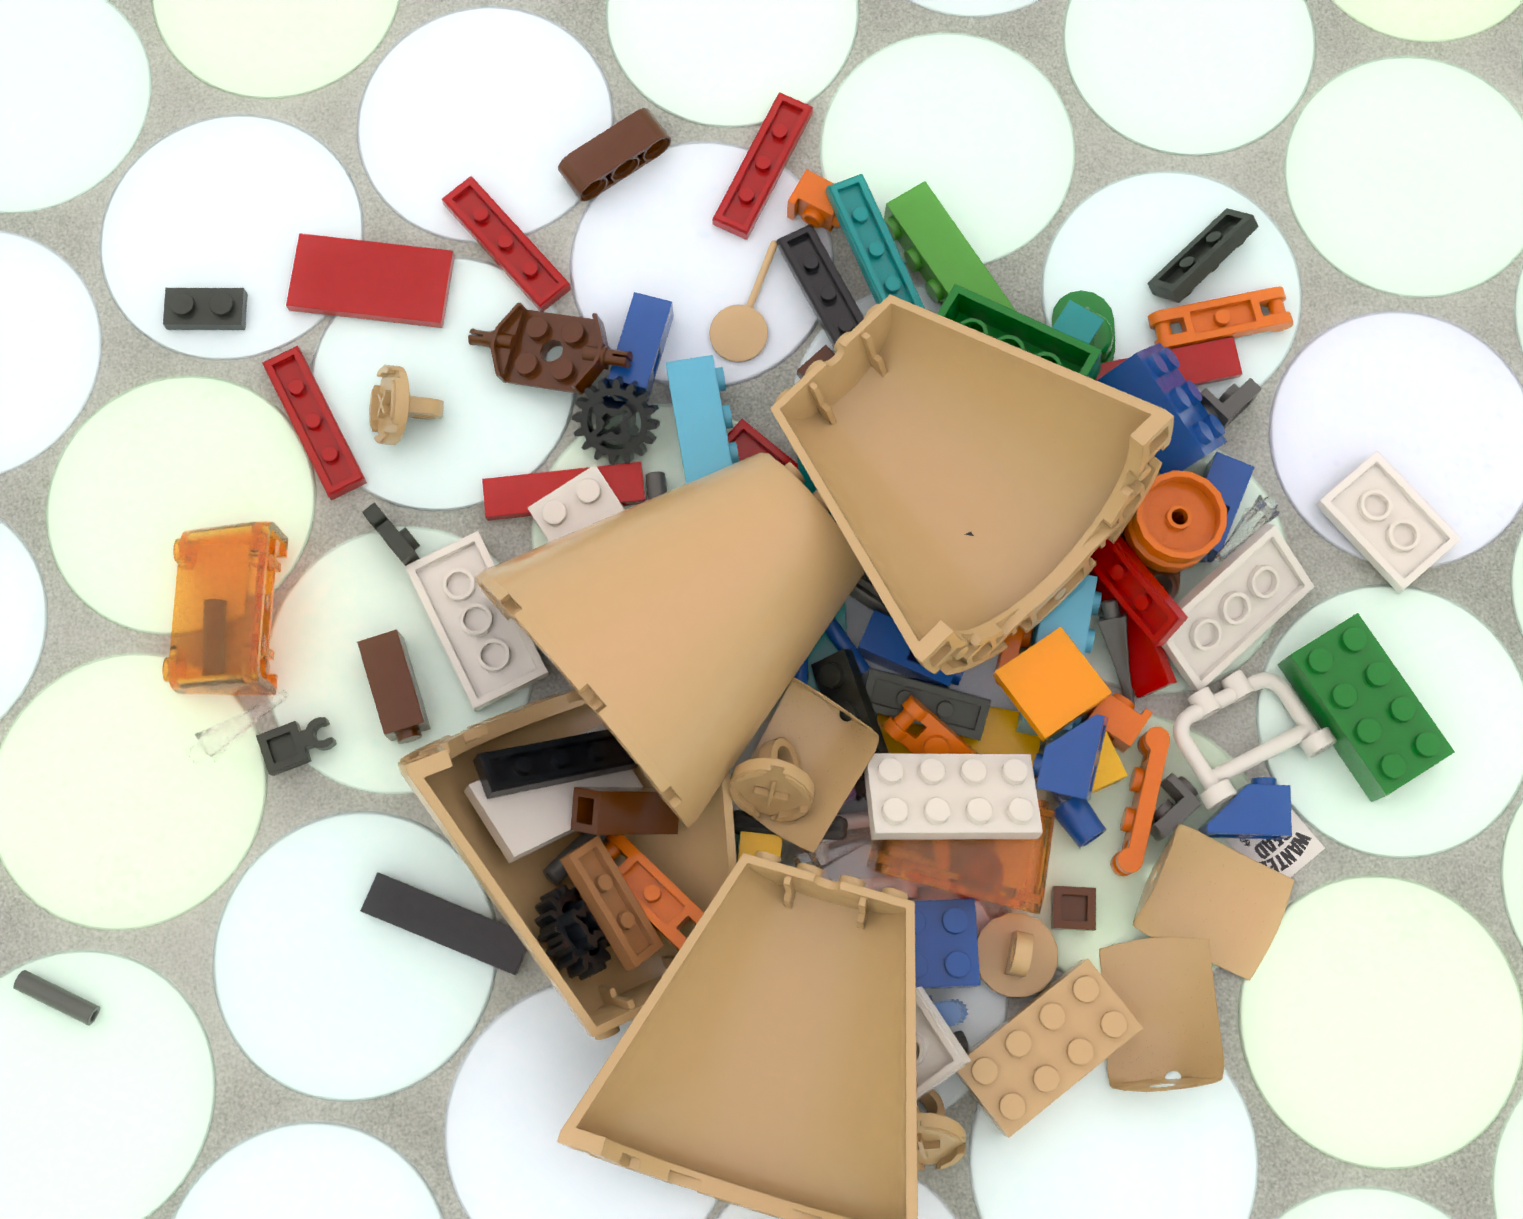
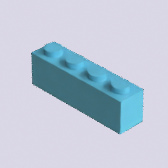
[666,355,739,484]
[1016,575,1102,740]

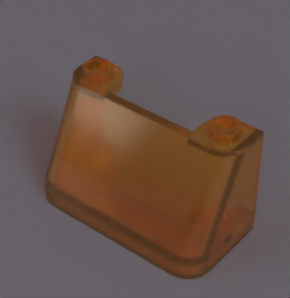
[162,521,288,696]
[866,798,1055,914]

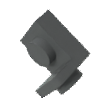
[1200,378,1262,429]
[1150,773,1202,842]

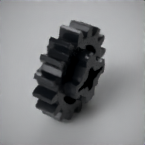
[572,376,661,465]
[534,885,611,981]

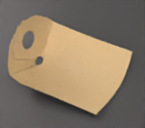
[750,677,879,853]
[1132,824,1295,981]
[1099,937,1225,1092]

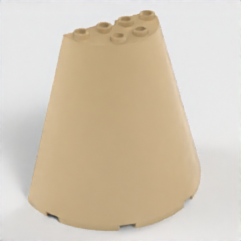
[770,295,1174,675]
[475,453,865,828]
[397,689,737,1040]
[557,851,918,1219]

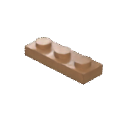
[559,835,664,972]

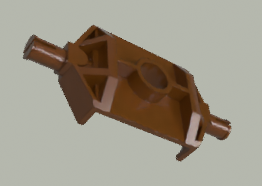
[468,303,633,395]

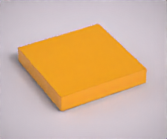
[992,627,1112,742]

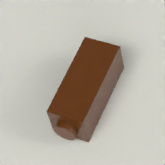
[357,629,431,744]
[571,787,679,835]

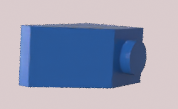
[1033,714,1109,800]
[1198,777,1292,840]

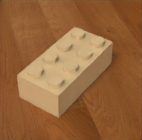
[956,959,1143,1138]

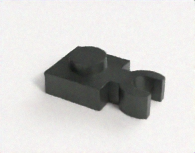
[362,502,420,566]
[256,717,337,776]

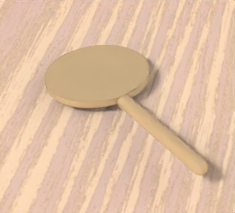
[709,240,778,362]

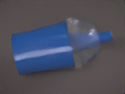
[1045,791,1107,849]

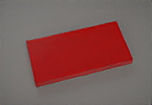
[286,233,455,328]

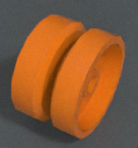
[1124,470,1227,573]

